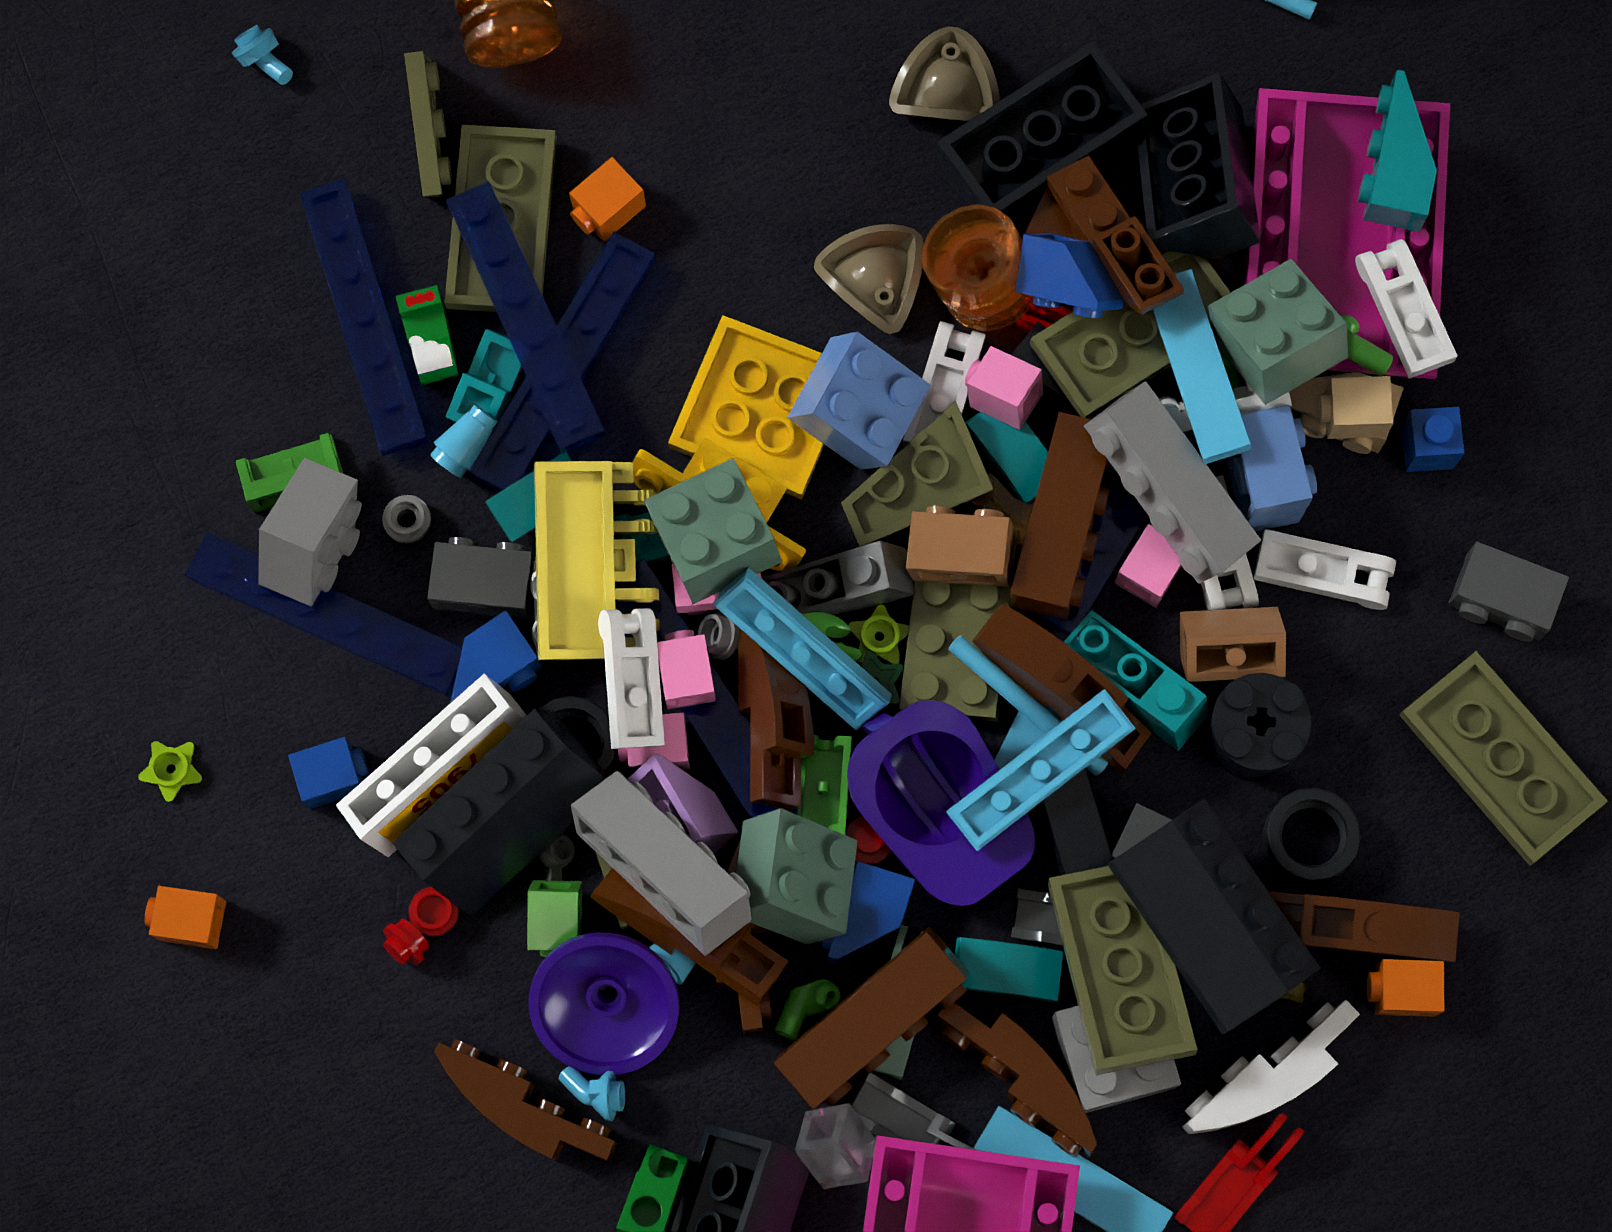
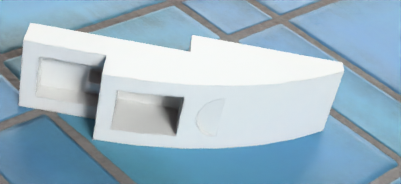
[1182,1000,1360,1134]

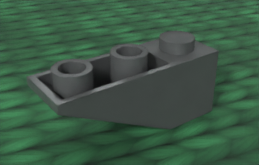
[762,541,915,615]

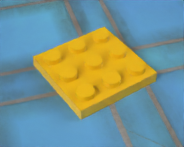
[668,315,825,499]

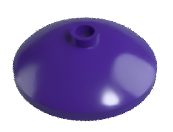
[528,932,680,1075]

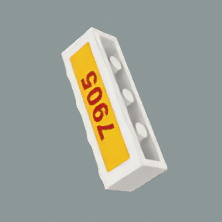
[336,673,527,857]

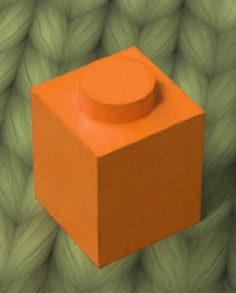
[569,157,646,242]
[145,886,226,949]
[1367,959,1444,1017]

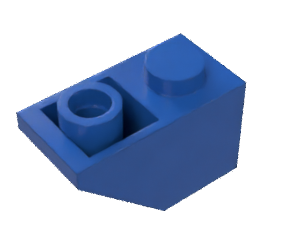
[1015,233,1124,318]
[451,610,542,702]
[821,862,915,965]

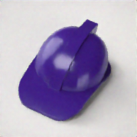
[847,700,1035,906]

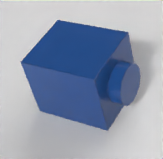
[1401,407,1464,472]
[288,737,370,809]

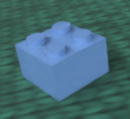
[787,332,931,470]
[1224,405,1317,531]

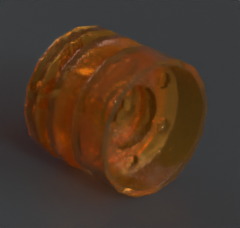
[454,0,562,68]
[922,204,1033,331]

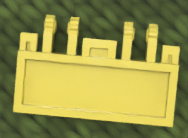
[534,461,660,660]

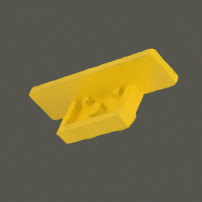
[632,437,806,571]

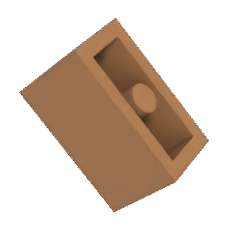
[906,506,1016,587]
[1180,607,1286,682]

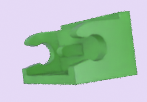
[236,432,343,514]
[798,735,852,835]

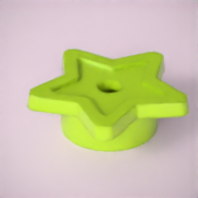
[849,604,909,664]
[138,741,202,802]

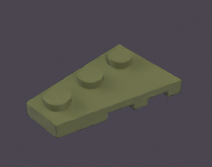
[404,51,452,198]
[841,401,994,547]

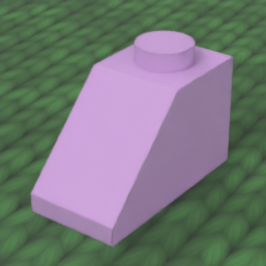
[627,754,738,854]

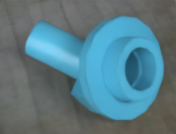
[232,25,293,85]
[559,1066,625,1121]

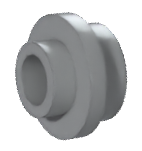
[382,495,431,543]
[698,611,740,660]

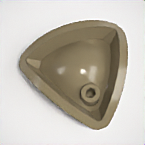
[889,27,1000,121]
[814,224,924,334]

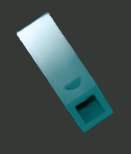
[1358,70,1437,232]
[1064,610,1209,751]

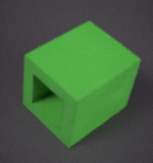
[527,880,582,957]

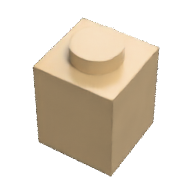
[1317,376,1393,439]

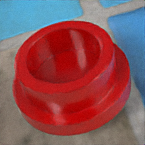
[845,816,891,865]
[409,887,459,937]
[383,919,429,965]

